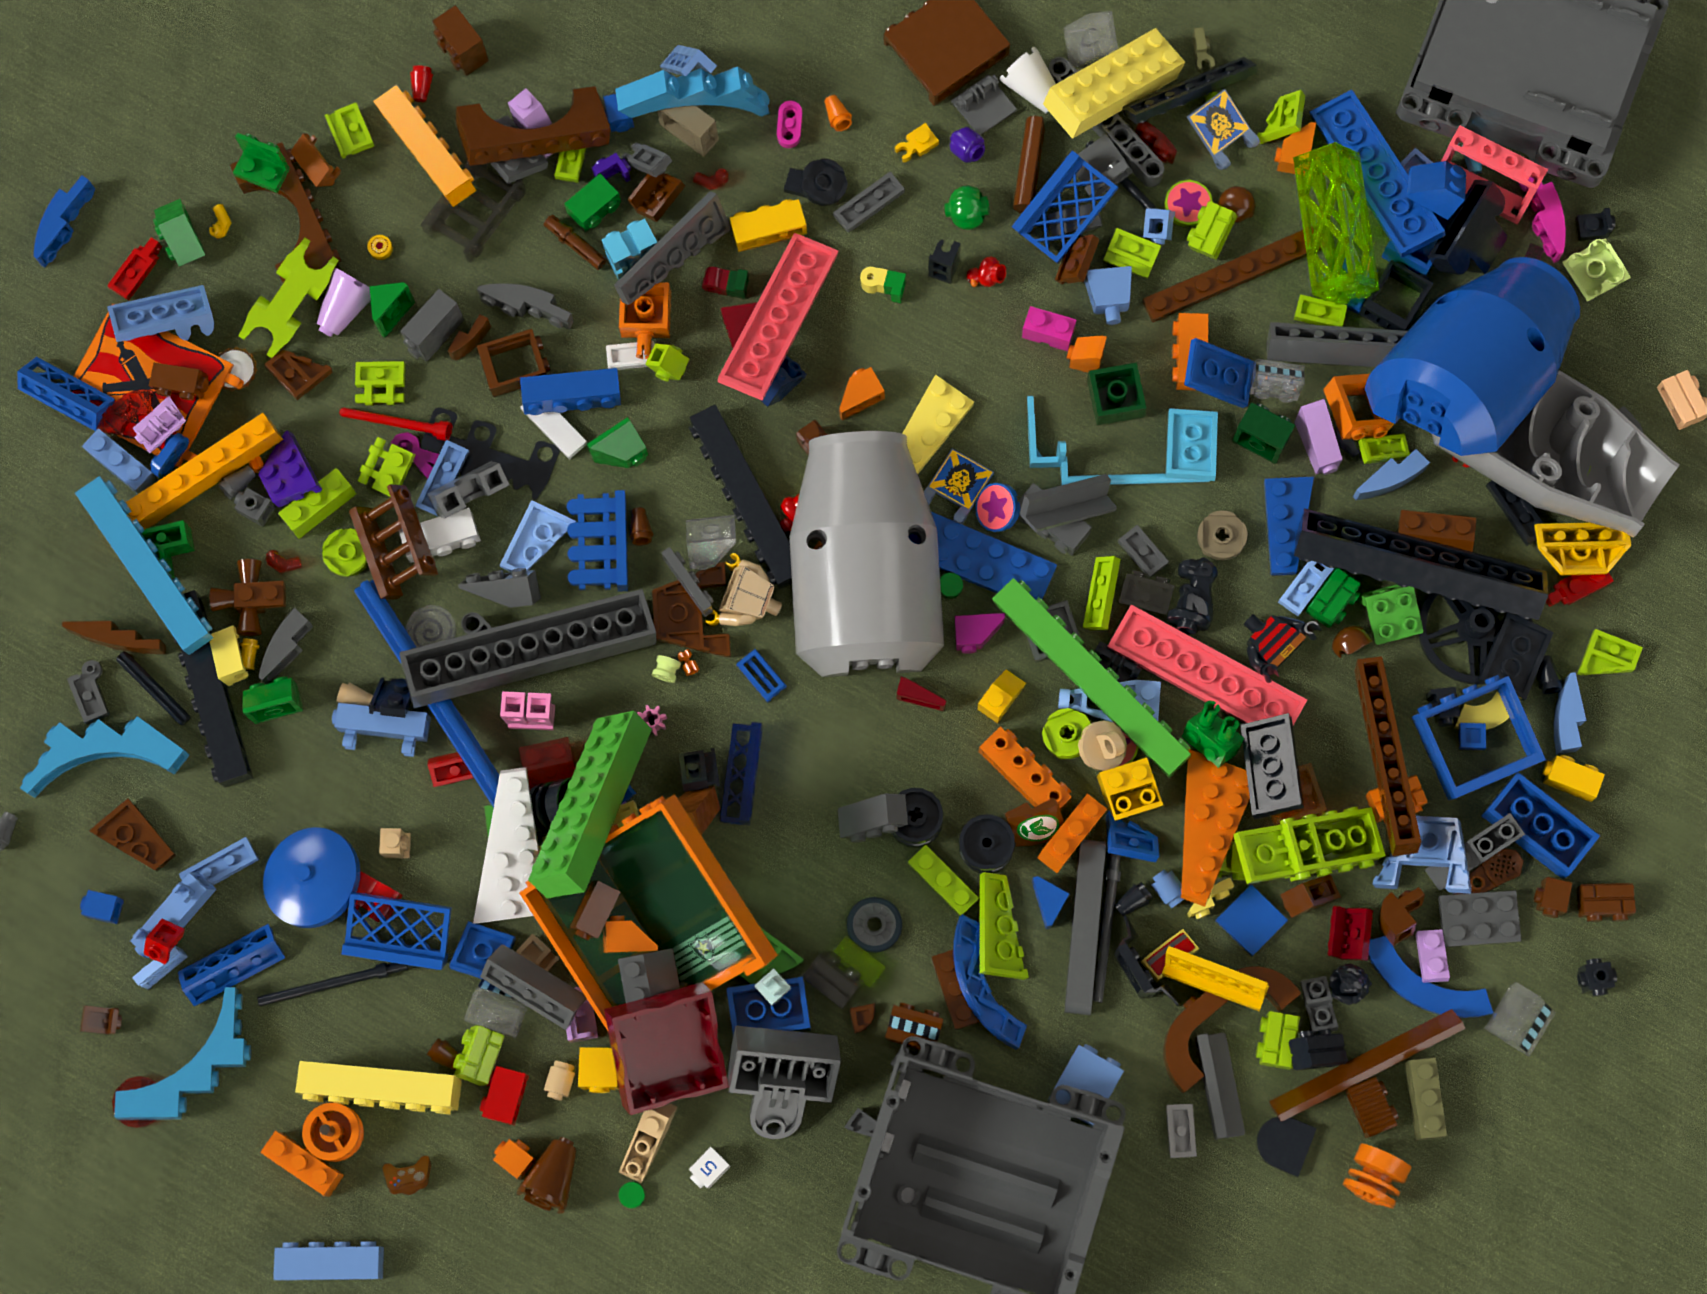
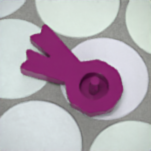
[390,432,439,479]

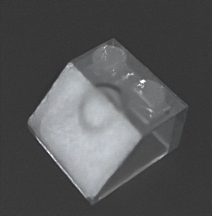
[1064,11,1118,71]

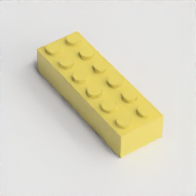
[1043,28,1185,139]
[295,1061,462,1115]

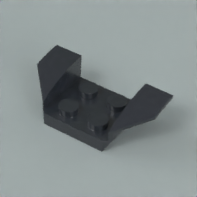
[1114,916,1180,1007]

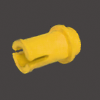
[240,638,260,670]

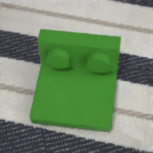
[1359,584,1423,645]

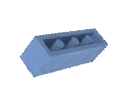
[273,1241,384,1280]

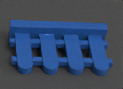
[567,490,628,592]

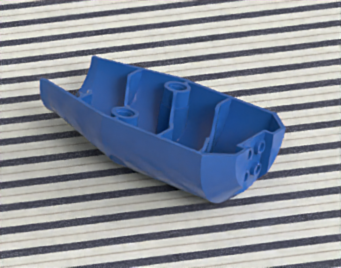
[1365,257,1580,456]

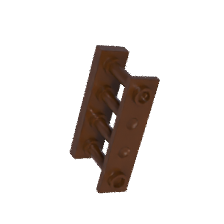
[349,484,438,600]

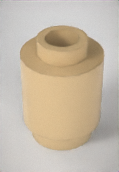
[544,1061,575,1101]

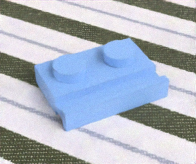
[132,946,188,989]

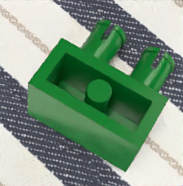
[1181,701,1244,768]

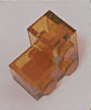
[1271,763,1327,826]

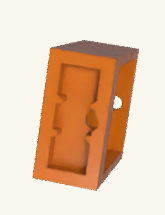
[1323,374,1394,440]

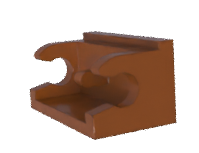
[291,133,341,187]

